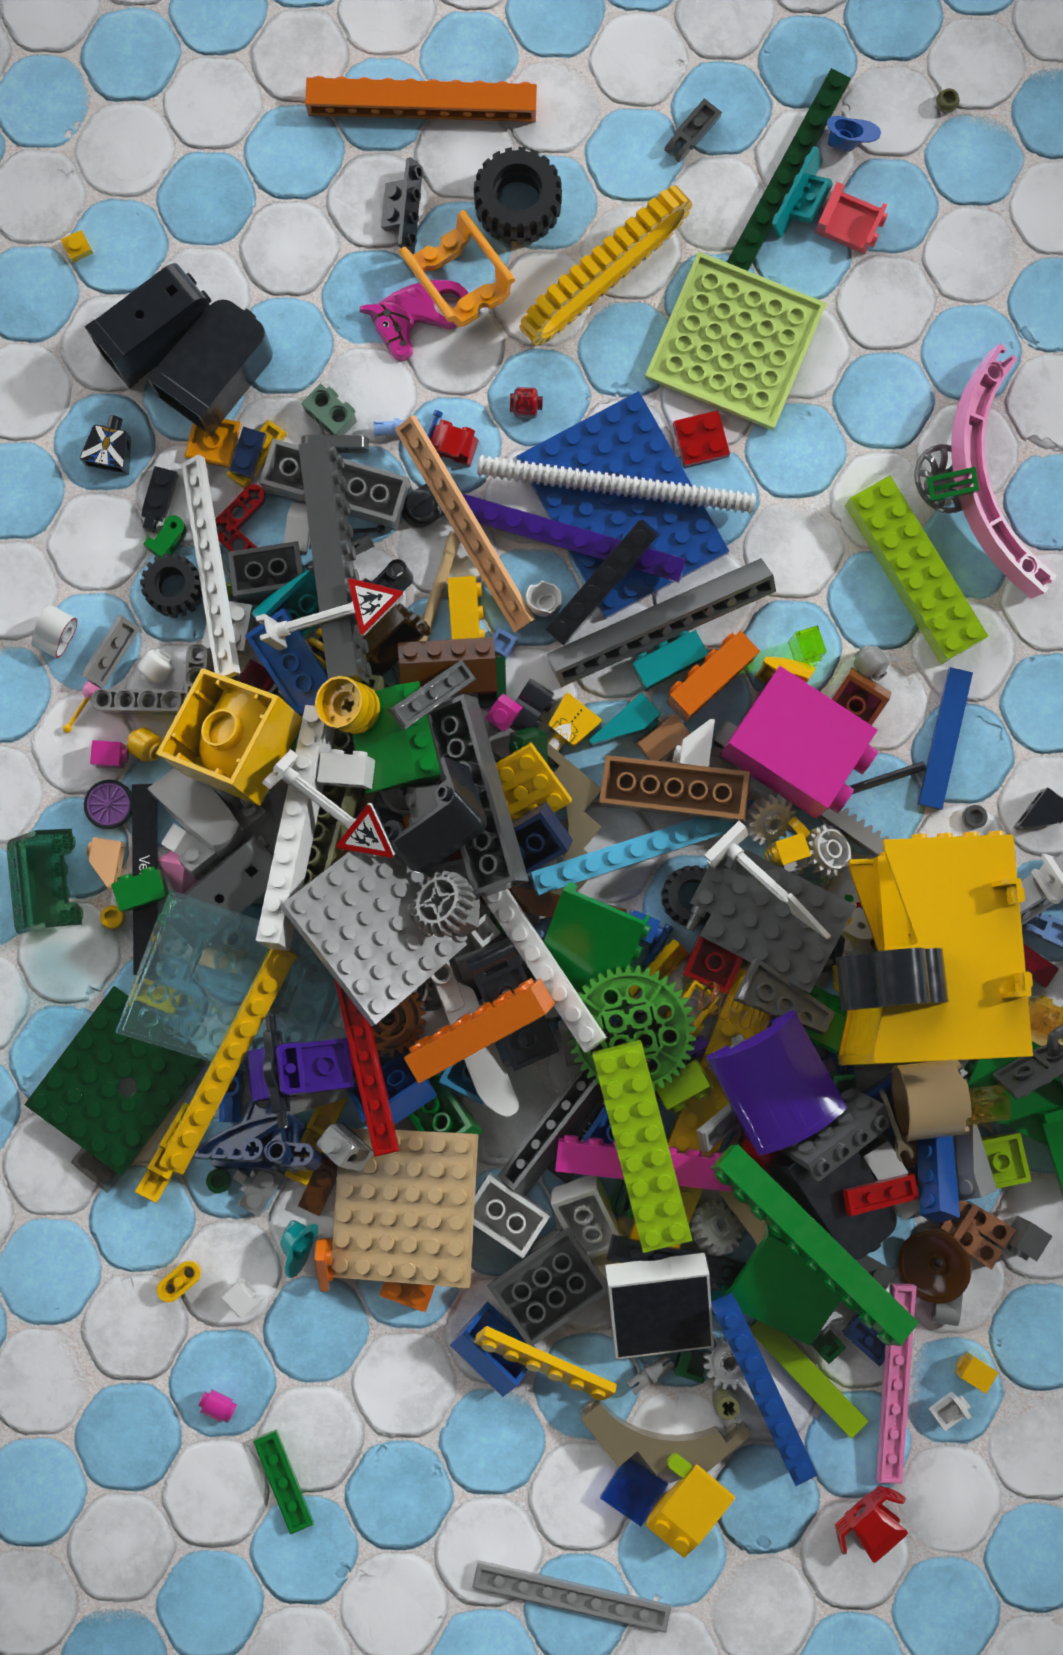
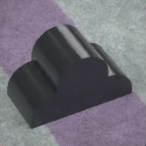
[836,948,949,1011]

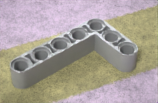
[91,643,214,715]

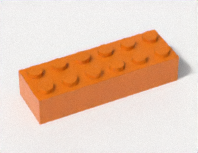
[404,978,555,1084]

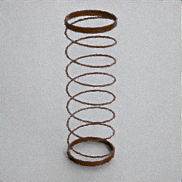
[699,981,777,1034]

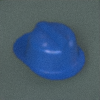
[827,116,881,152]

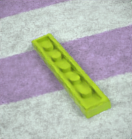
[749,1320,869,1439]

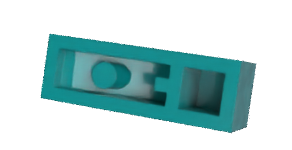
[588,693,661,747]

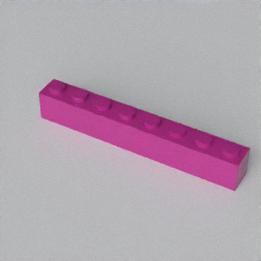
[555,1135,752,1192]

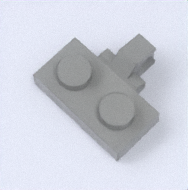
[233,1164,285,1217]

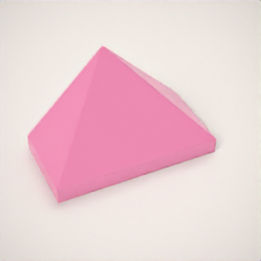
[157,851,198,896]

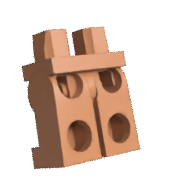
[938,1201,1016,1270]

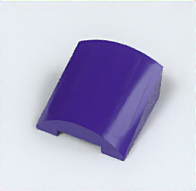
[706,1010,847,1156]

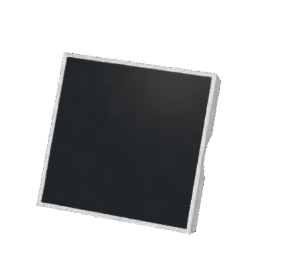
[605,1253,714,1360]

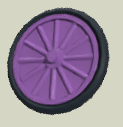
[83,779,132,829]

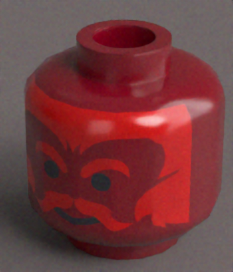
[510,387,543,419]

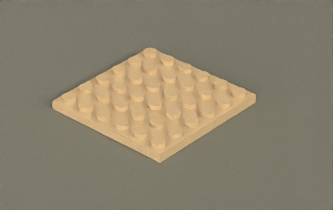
[331,1128,478,1288]

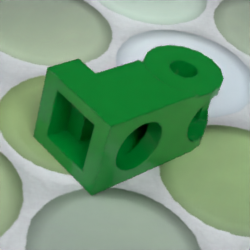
[143,515,187,559]

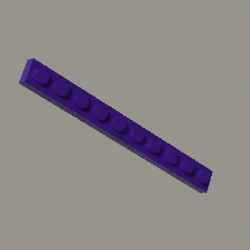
[462,493,687,583]

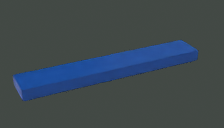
[917,667,973,810]

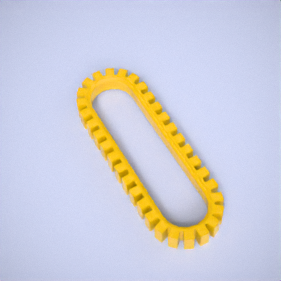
[519,185,693,346]

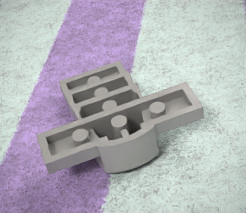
[147,768,269,877]

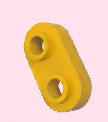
[157,1260,202,1303]

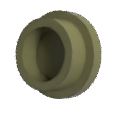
[936,88,960,113]

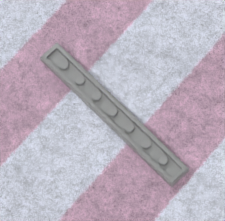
[472,1560,671,1633]

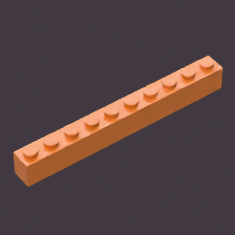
[305,76,537,122]

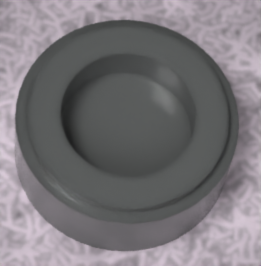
[962,805,988,829]

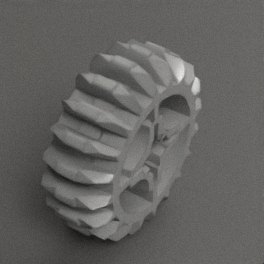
[411,871,476,938]

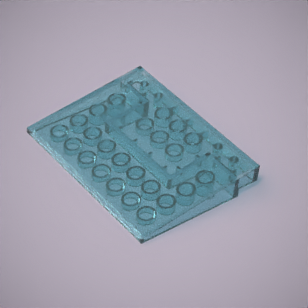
[116,890,339,1073]

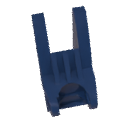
[194,1100,323,1173]

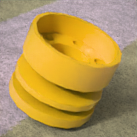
[315,676,380,734]

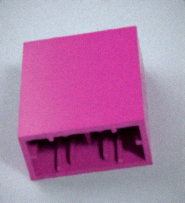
[720,666,878,819]

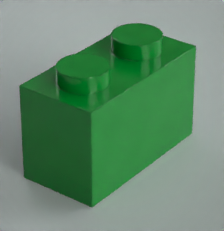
[111,866,171,912]

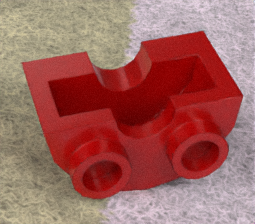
[430,420,479,467]

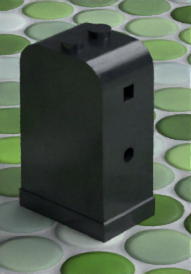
[84,263,212,389]
[146,299,273,436]
[765,1152,897,1260]

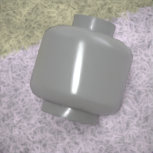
[854,645,889,681]

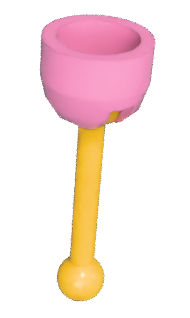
[63,680,102,733]

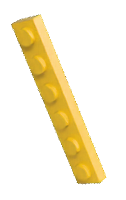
[474,1326,617,1400]

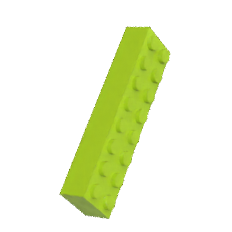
[845,475,988,665]
[592,1040,693,1253]

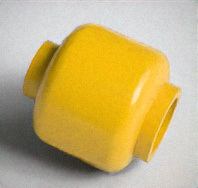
[127,727,162,763]

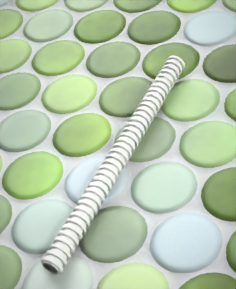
[477,455,756,514]

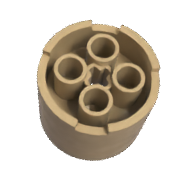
[891,1060,971,1141]

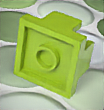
[981,1132,1032,1189]

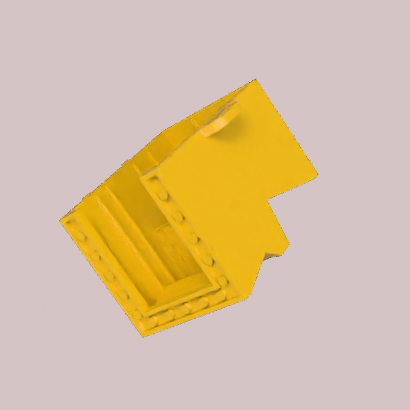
[832,831,1033,1066]

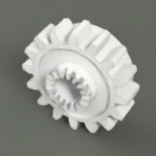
[745,794,796,846]
[805,825,852,878]
[690,1200,741,1257]
[702,1333,746,1390]

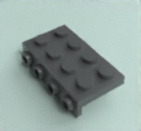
[780,1087,891,1181]

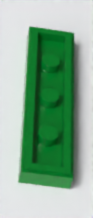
[253,1429,314,1535]

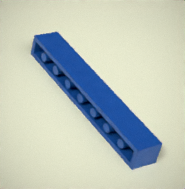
[711,1292,818,1486]

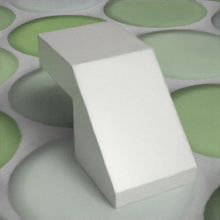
[284,502,311,556]
[161,823,210,871]

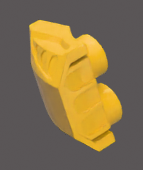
[755,656,816,683]

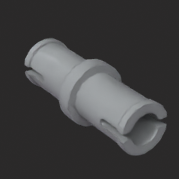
[626,1353,675,1395]

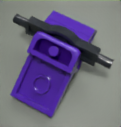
[246,1015,354,1129]

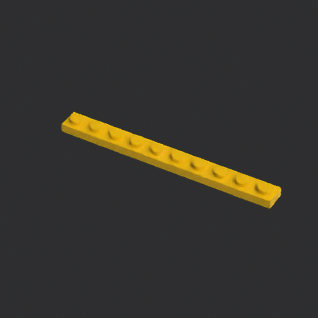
[159,949,297,1174]

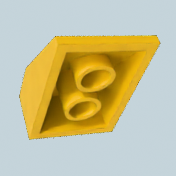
[645,1464,735,1558]

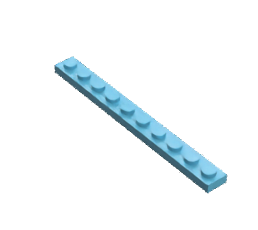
[530,799,754,896]

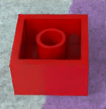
[681,930,743,994]

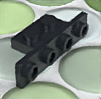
[381,157,423,254]

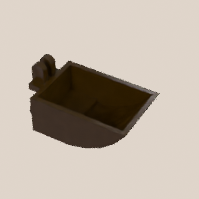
[363,603,432,677]

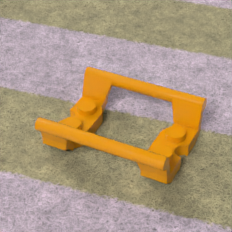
[399,210,515,327]

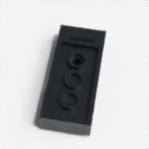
[466,941,560,1071]

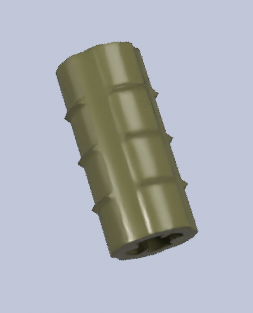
[712,1386,740,1420]

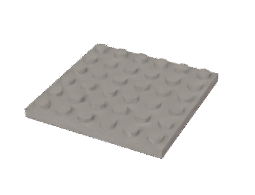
[279,851,473,1026]

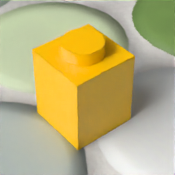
[955,1351,999,1394]

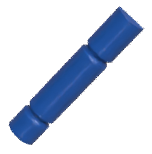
[640,923,674,968]

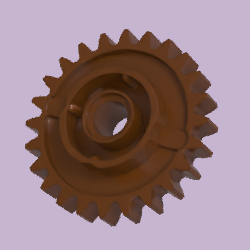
[372,992,427,1057]

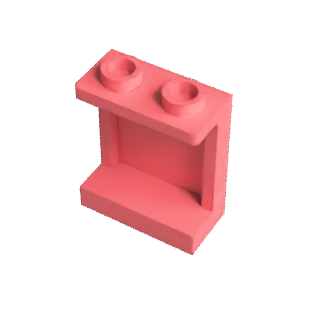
[815,182,888,254]

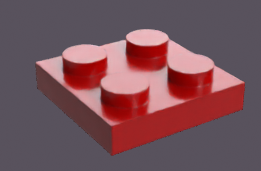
[673,410,730,468]

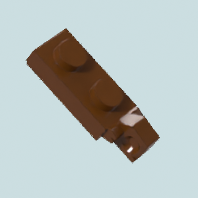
[298,1157,338,1216]

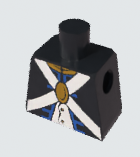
[80,415,131,475]

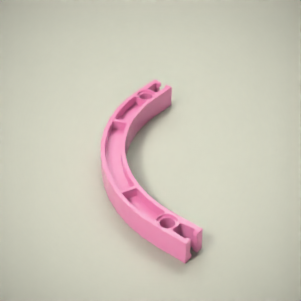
[951,343,1056,599]

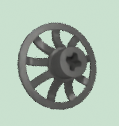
[914,444,963,514]

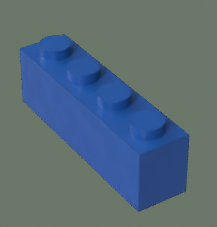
[916,1136,960,1222]

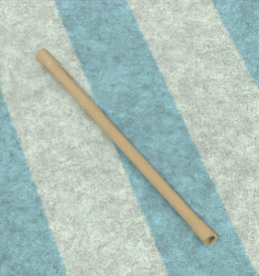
[355,531,461,819]

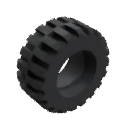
[473,147,562,245]

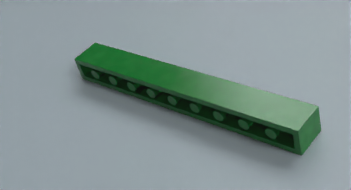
[711,1144,919,1346]

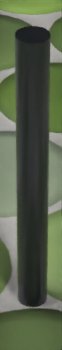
[849,761,926,794]

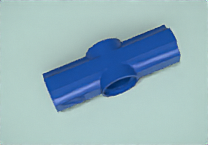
[219,1065,244,1122]

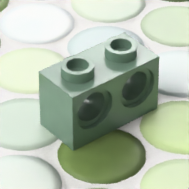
[301,383,357,435]

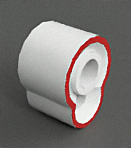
[31,605,78,658]

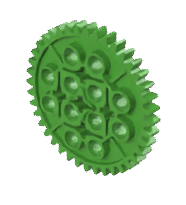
[566,965,697,1092]

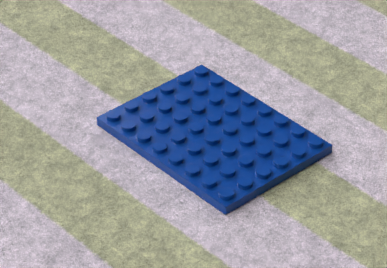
[516,391,729,619]

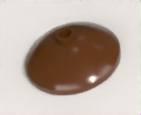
[898,1229,972,1304]

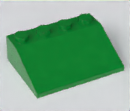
[352,681,441,795]

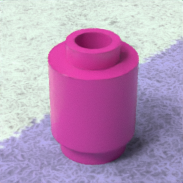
[198,1389,237,1423]

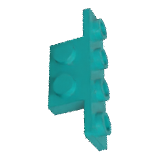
[772,146,833,238]

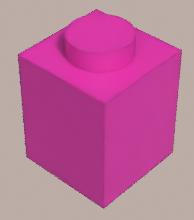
[485,694,523,732]
[90,740,129,769]

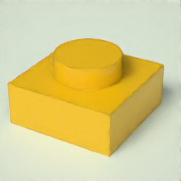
[61,230,93,263]

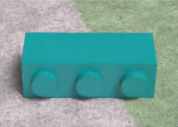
[632,630,708,691]

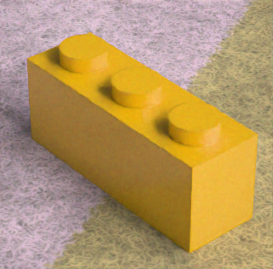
[447,576,485,639]
[764,833,811,867]

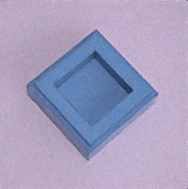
[492,627,518,660]

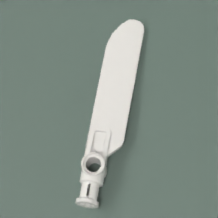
[431,961,519,1117]

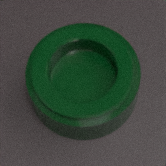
[206,1168,232,1193]

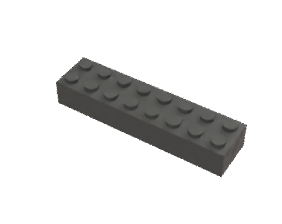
[427,694,529,897]

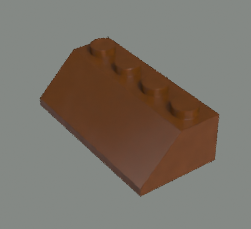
[398,637,497,696]

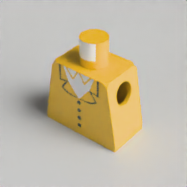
[547,692,602,751]

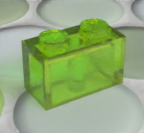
[788,625,827,667]

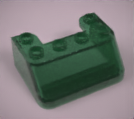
[7,829,83,934]

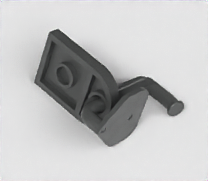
[991,1024,1063,1100]

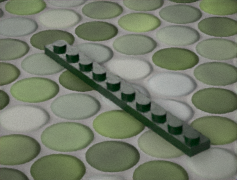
[727,68,851,271]

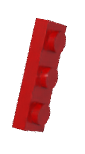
[843,1173,919,1216]

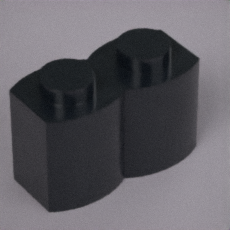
[512,678,556,730]

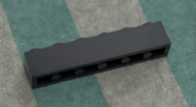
[545,520,661,645]

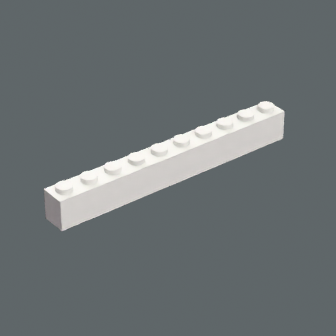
[256,705,335,951]

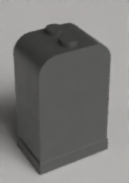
[163,834,273,952]

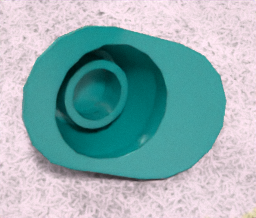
[280,1220,319,1278]

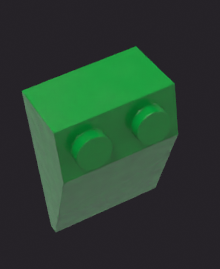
[408,1073,483,1136]

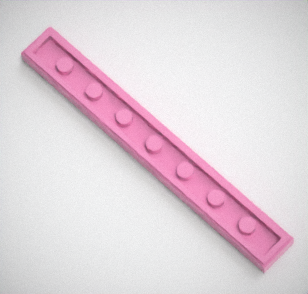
[876,1283,917,1483]

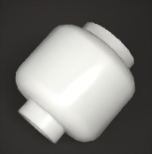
[137,649,174,685]

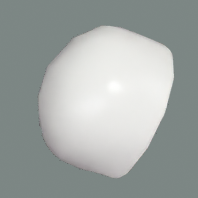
[525,581,563,617]

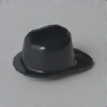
[402,484,445,528]

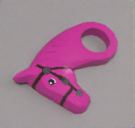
[359,280,468,361]

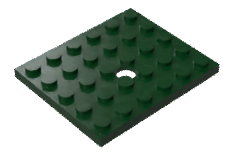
[24,986,211,1176]

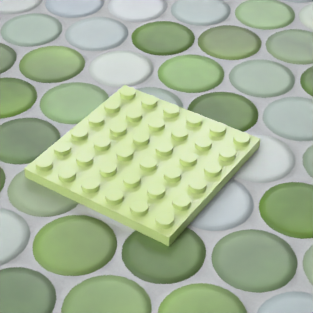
[644,251,827,431]

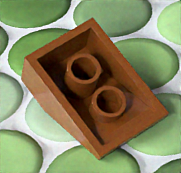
[831,667,892,726]

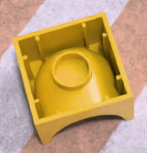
[156,668,302,806]

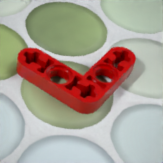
[215,484,266,552]

